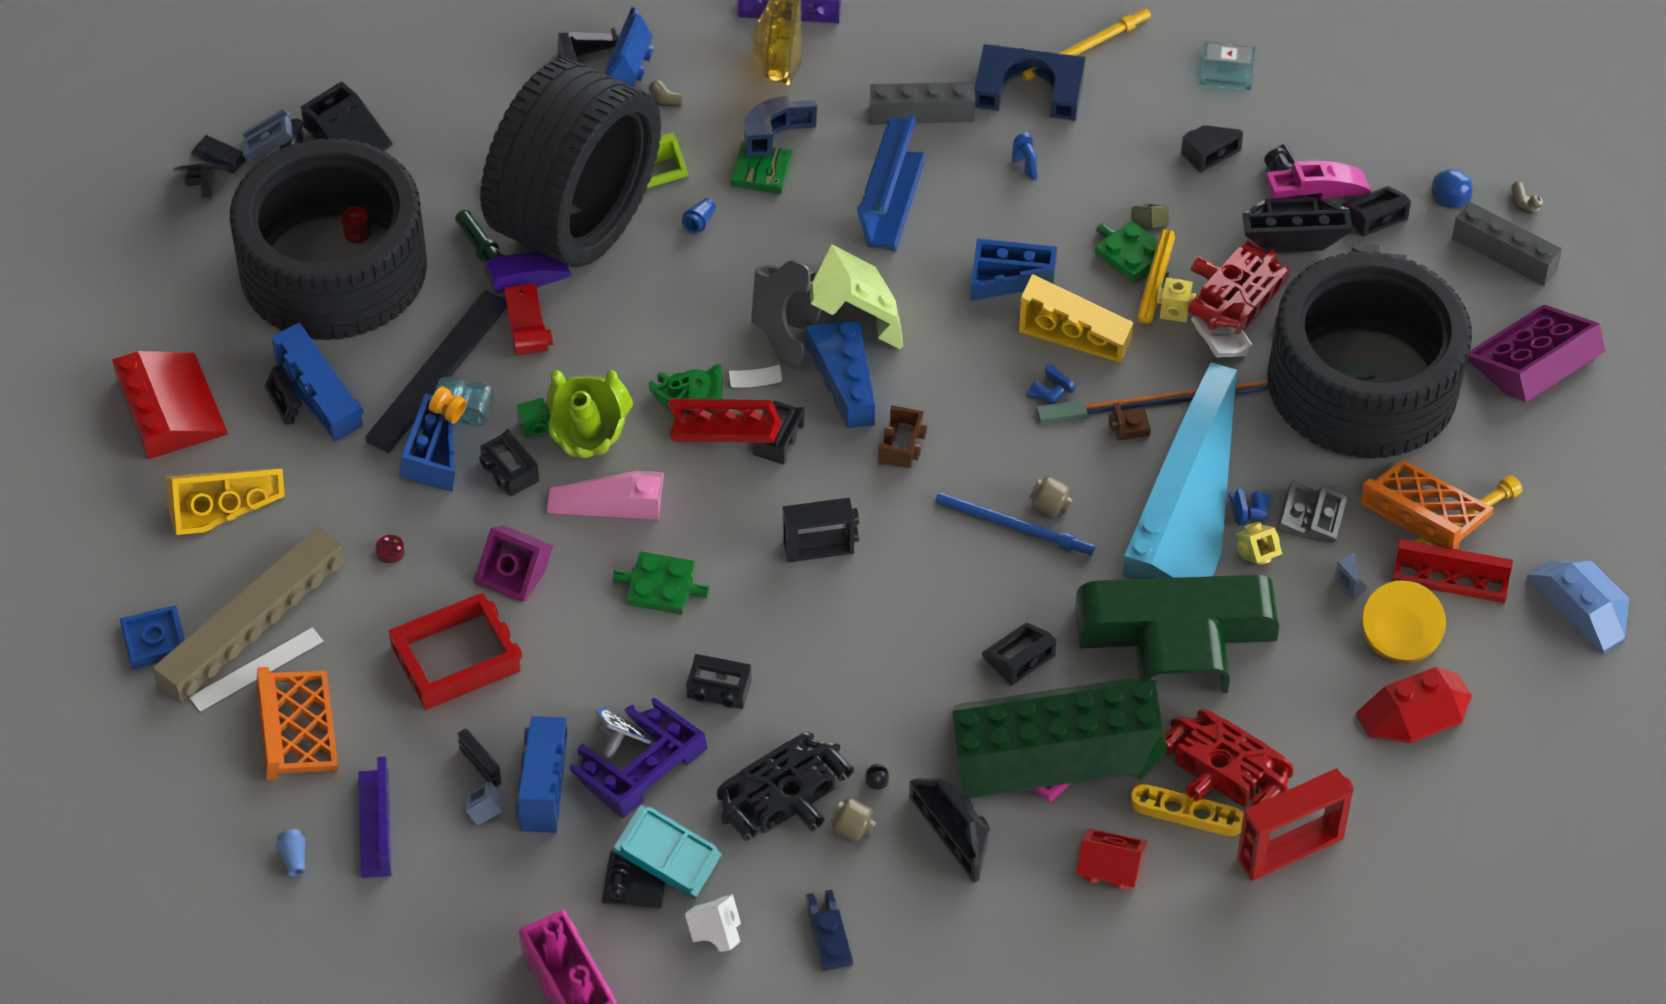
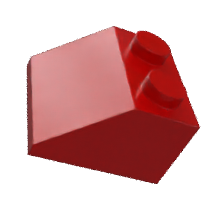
[1076,828,1148,890]

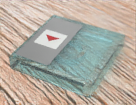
[1200,42,1256,90]

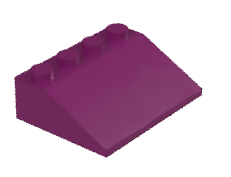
[1468,304,1606,402]

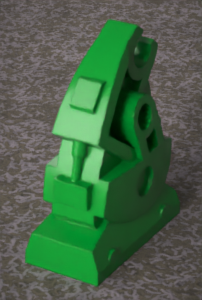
[649,364,723,414]

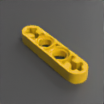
[1131,784,1243,837]

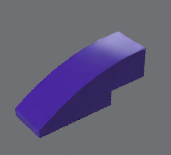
[485,252,571,294]

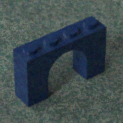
[974,44,1086,121]

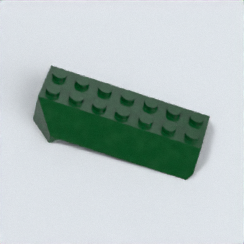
[953,678,1167,798]

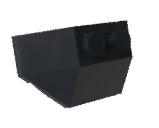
[1242,197,1352,253]
[909,778,990,883]

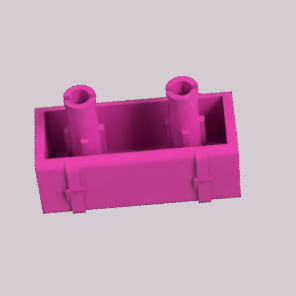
[518,910,618,1004]

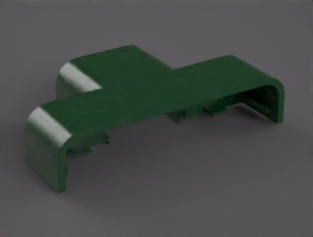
[1075,575,1279,693]

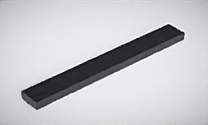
[365,290,507,453]

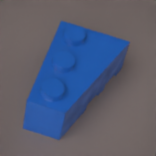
[970,238,1057,301]
[399,393,455,492]

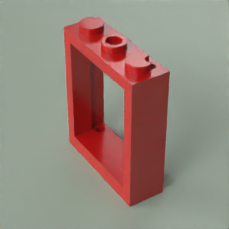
[388,592,523,710]
[1237,768,1354,881]

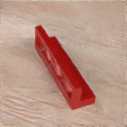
[668,399,781,443]
[1392,539,1513,603]

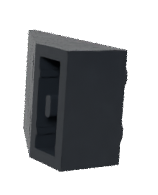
[300,81,393,152]

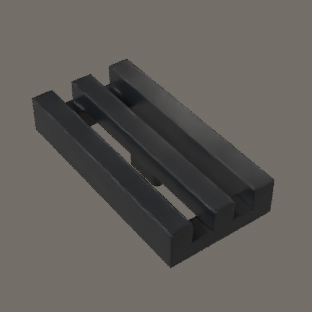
[264,366,303,424]
[457,728,501,787]

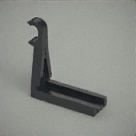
[557,28,619,62]

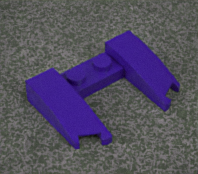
[570,698,708,818]

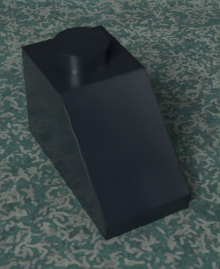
[1181,125,1243,173]

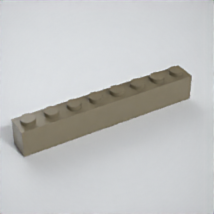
[153,527,345,703]

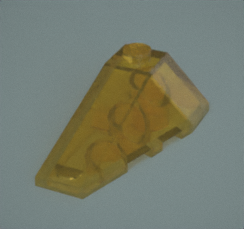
[752,0,801,85]

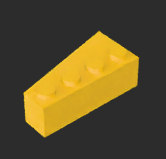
[1019,274,1134,363]

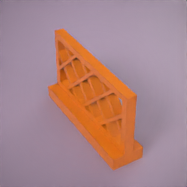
[1361,459,1494,549]
[256,667,338,780]

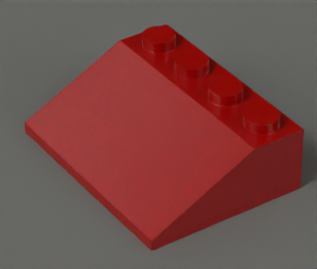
[112,351,228,460]

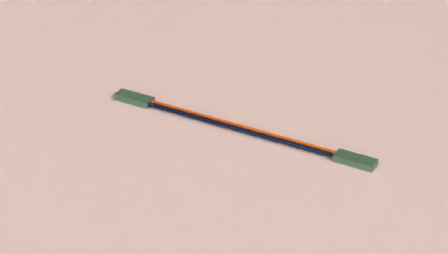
[1037,362,1375,424]

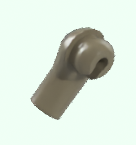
[649,80,683,106]
[1511,182,1543,213]

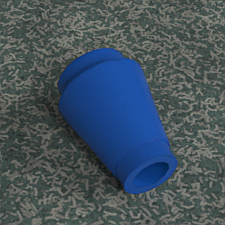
[682,198,716,234]

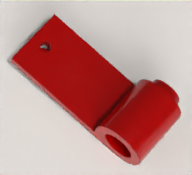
[504,283,553,356]

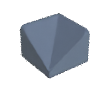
[1335,553,1368,597]
[465,782,503,825]

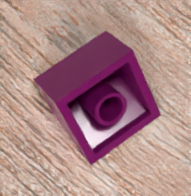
[474,525,553,601]

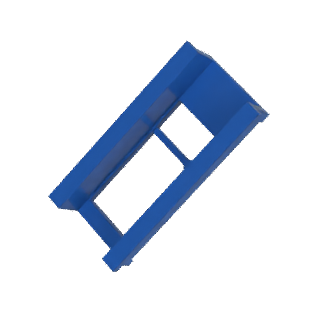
[857,115,926,251]

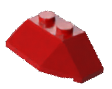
[1355,667,1472,743]

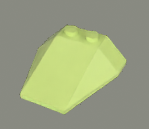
[810,244,903,349]

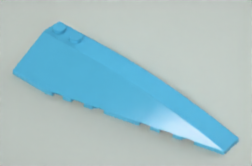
[1123,362,1237,579]

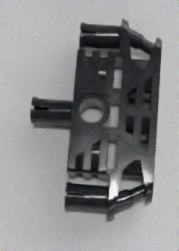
[716,732,854,841]

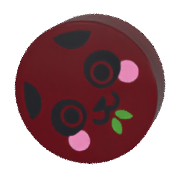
[376,535,405,563]

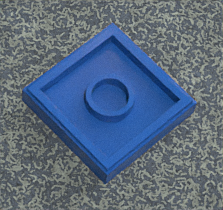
[120,605,185,669]

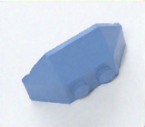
[1527,560,1629,654]

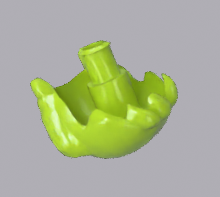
[546,370,633,459]

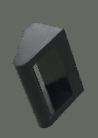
[1341,186,1411,237]
[982,622,1057,686]

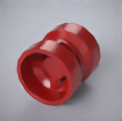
[342,206,370,244]

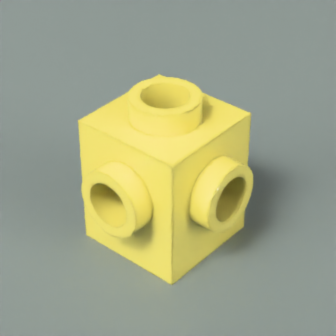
[1157,277,1197,323]
[1236,522,1282,565]

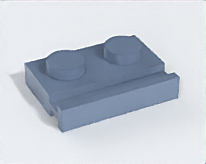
[242,108,292,163]

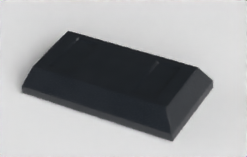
[191,135,246,173]

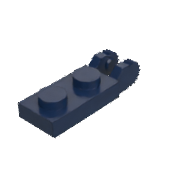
[807,889,853,971]

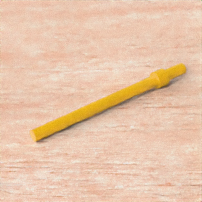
[1021,8,1151,81]

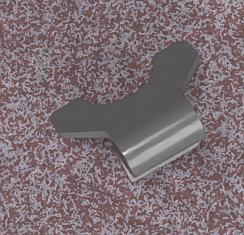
[751,260,821,368]

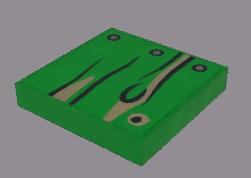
[730,142,793,194]

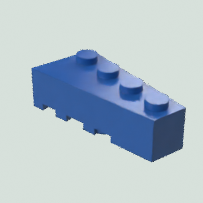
[805,320,875,428]
[271,322,364,441]
[515,716,568,833]

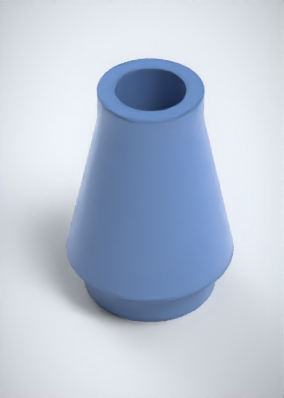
[276,829,306,877]

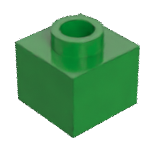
[517,397,550,438]

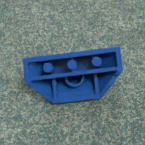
[603,6,654,87]

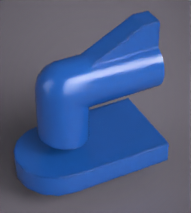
[1012,133,1038,180]
[1026,364,1076,404]
[1228,488,1271,526]

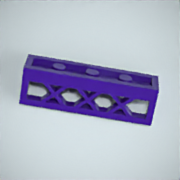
[738,0,841,23]
[358,756,392,878]

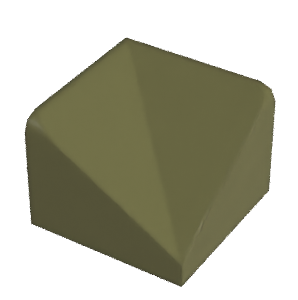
[1131,203,1169,228]

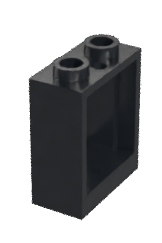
[782,497,859,563]

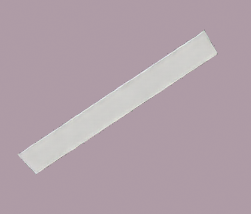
[189,627,324,712]

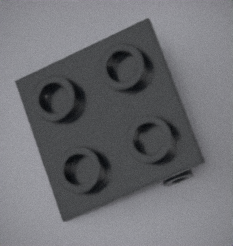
[602,850,666,909]

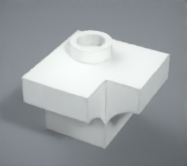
[685,895,741,952]

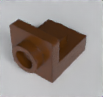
[1108,403,1151,441]

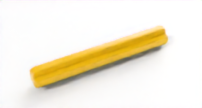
[1137,229,1175,324]

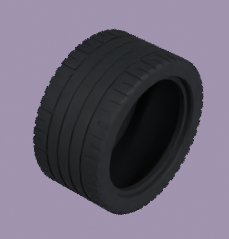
[480,58,661,267]
[229,138,427,340]
[1267,251,1472,458]

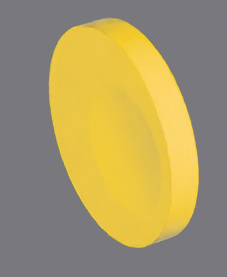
[1361,581,1446,663]

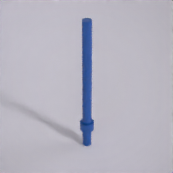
[935,492,1096,556]

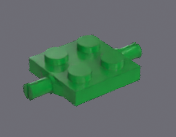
[1094,220,1169,282]
[613,551,710,615]

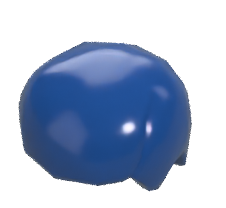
[1432,169,1472,208]

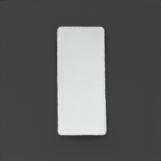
[729,365,782,388]

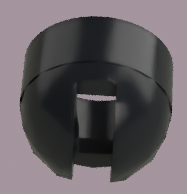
[865,763,889,790]

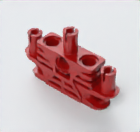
[1188,241,1290,335]
[1165,709,1294,807]

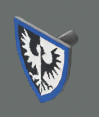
[596,707,654,759]

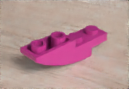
[1265,161,1371,199]

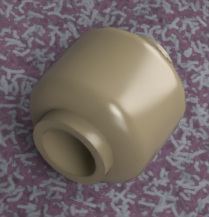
[1029,476,1072,517]
[830,798,876,842]

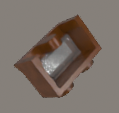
[878,405,928,468]

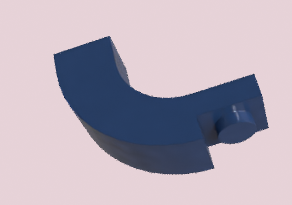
[744,96,817,157]

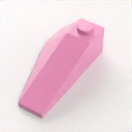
[547,471,664,520]

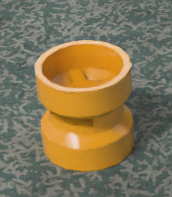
[428,386,467,424]

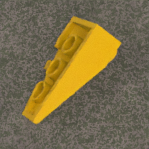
[165,468,285,535]

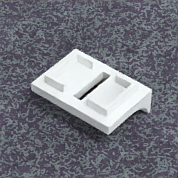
[1191,316,1253,357]

